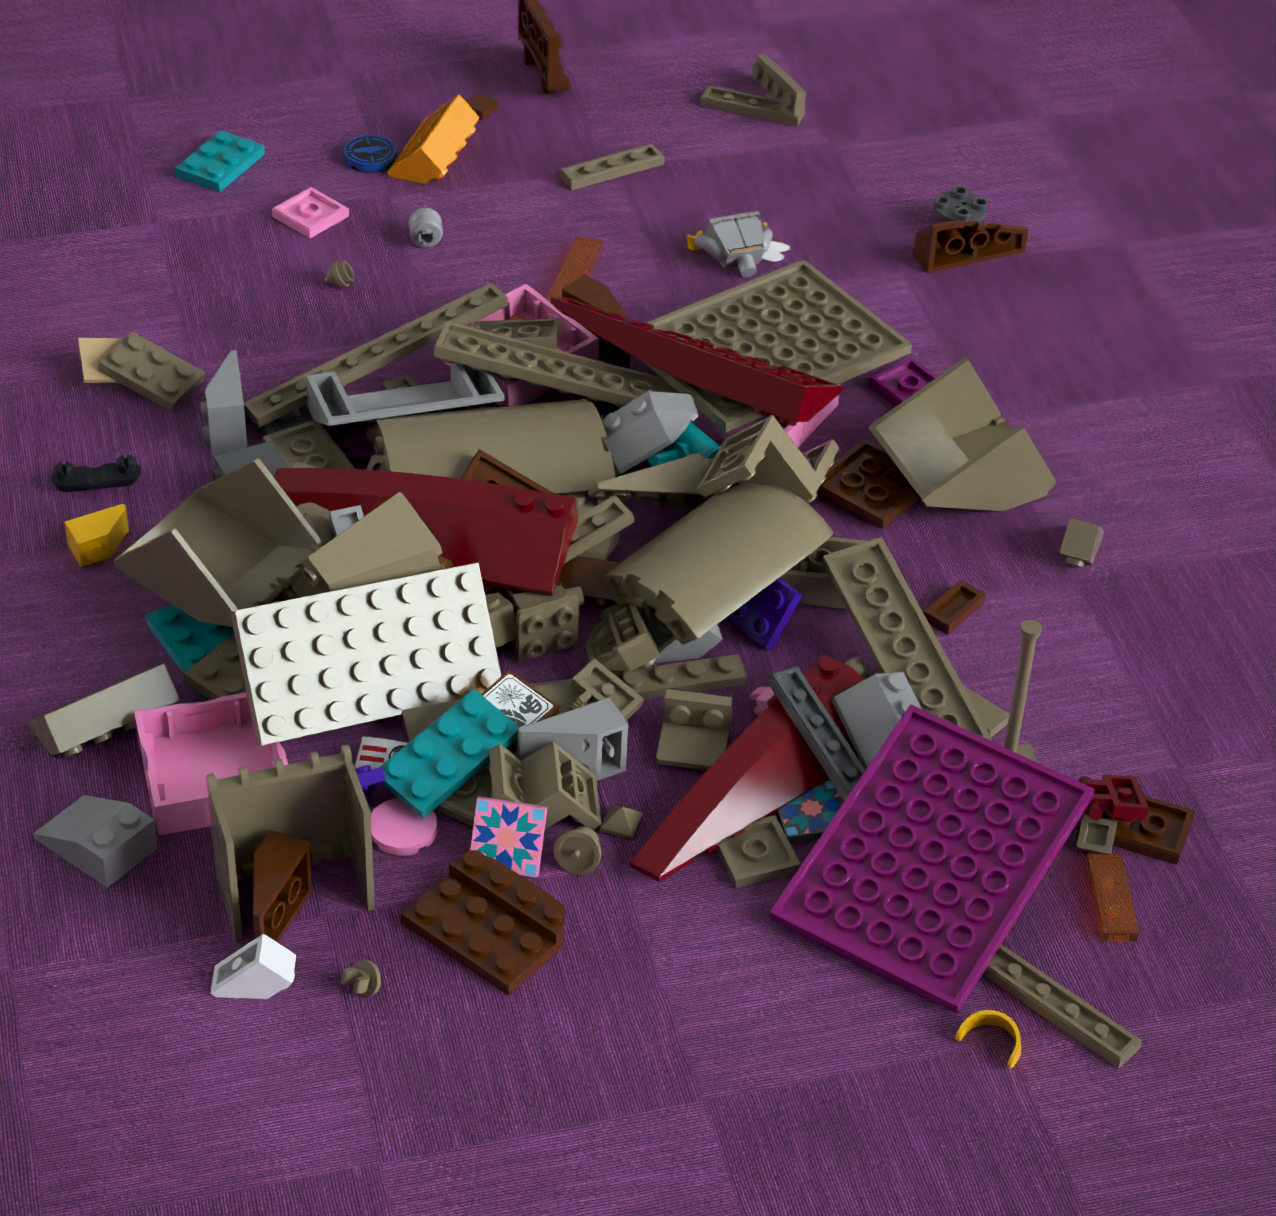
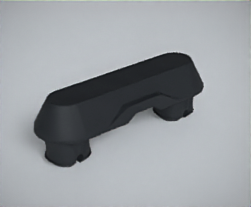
[51,455,141,492]

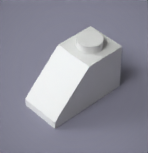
[210,934,296,999]

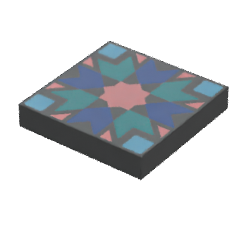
[776,780,844,845]

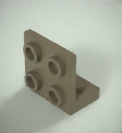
[507,594,579,662]
[656,689,733,771]

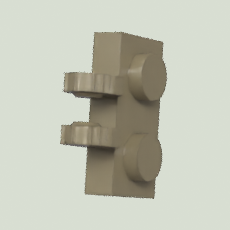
[569,658,644,720]

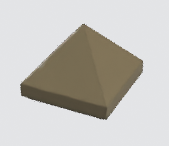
[600,805,643,840]

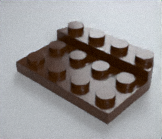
[518,0,571,95]
[401,850,565,995]

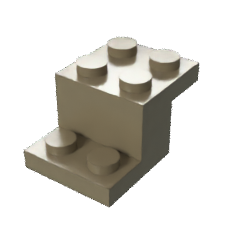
[489,741,602,830]

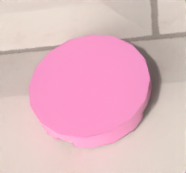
[371,798,437,856]

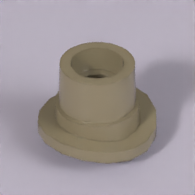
[553,827,602,876]

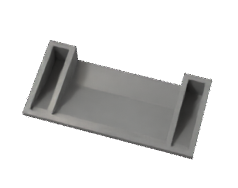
[306,363,504,426]

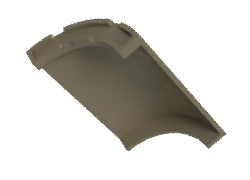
[366,399,616,495]

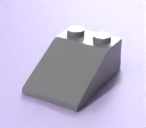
[200,350,247,456]
[33,795,158,888]

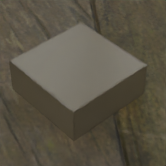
[1076,814,1118,857]

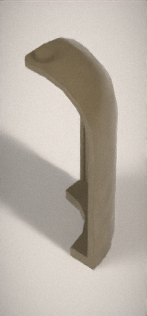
[600,484,834,645]

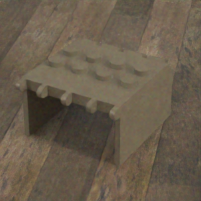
[206,744,375,941]

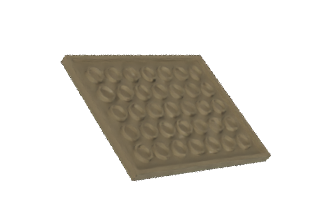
[643,259,912,433]

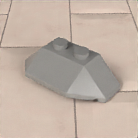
[602,391,698,475]

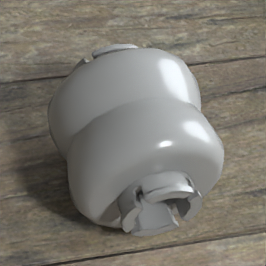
[408,207,443,248]

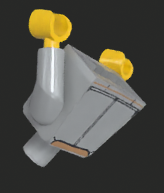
[686,211,773,277]

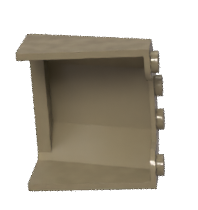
[280,492,446,601]

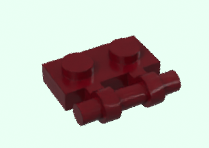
[1078,774,1149,822]

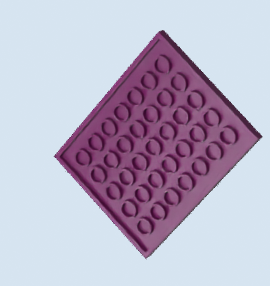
[770,704,1094,1014]

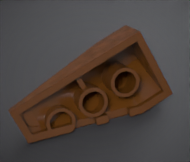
[913,220,1028,273]

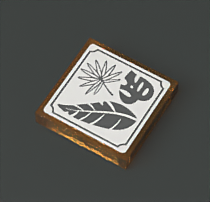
[481,670,559,753]

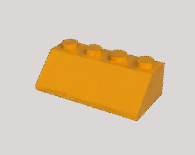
[387,94,480,184]

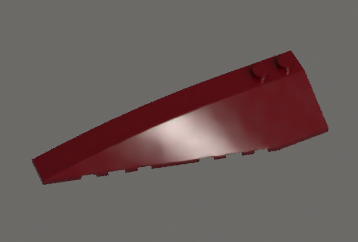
[550,297,843,426]
[274,468,578,596]
[630,654,864,882]

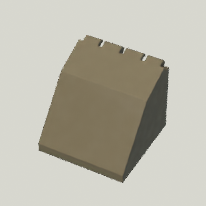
[868,357,1056,512]
[113,458,322,627]

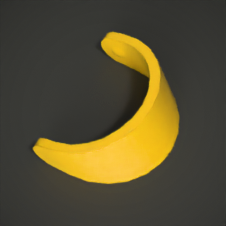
[955,1010,1022,1069]

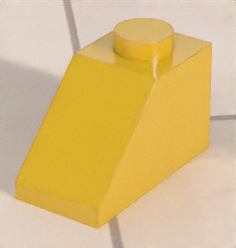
[65,503,129,567]

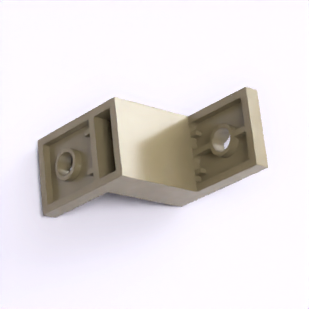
[697,415,839,504]

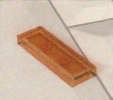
[1086,854,1139,941]

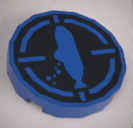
[344,135,397,172]

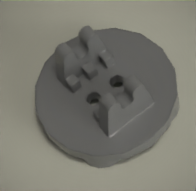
[933,186,988,222]

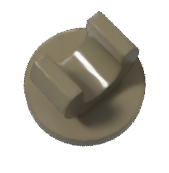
[340,960,381,997]

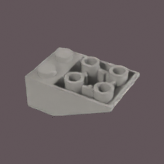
[518,698,628,781]

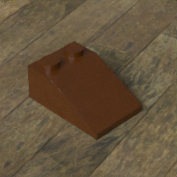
[562,274,631,369]
[252,830,313,943]

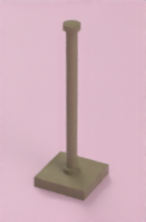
[1003,619,1042,763]

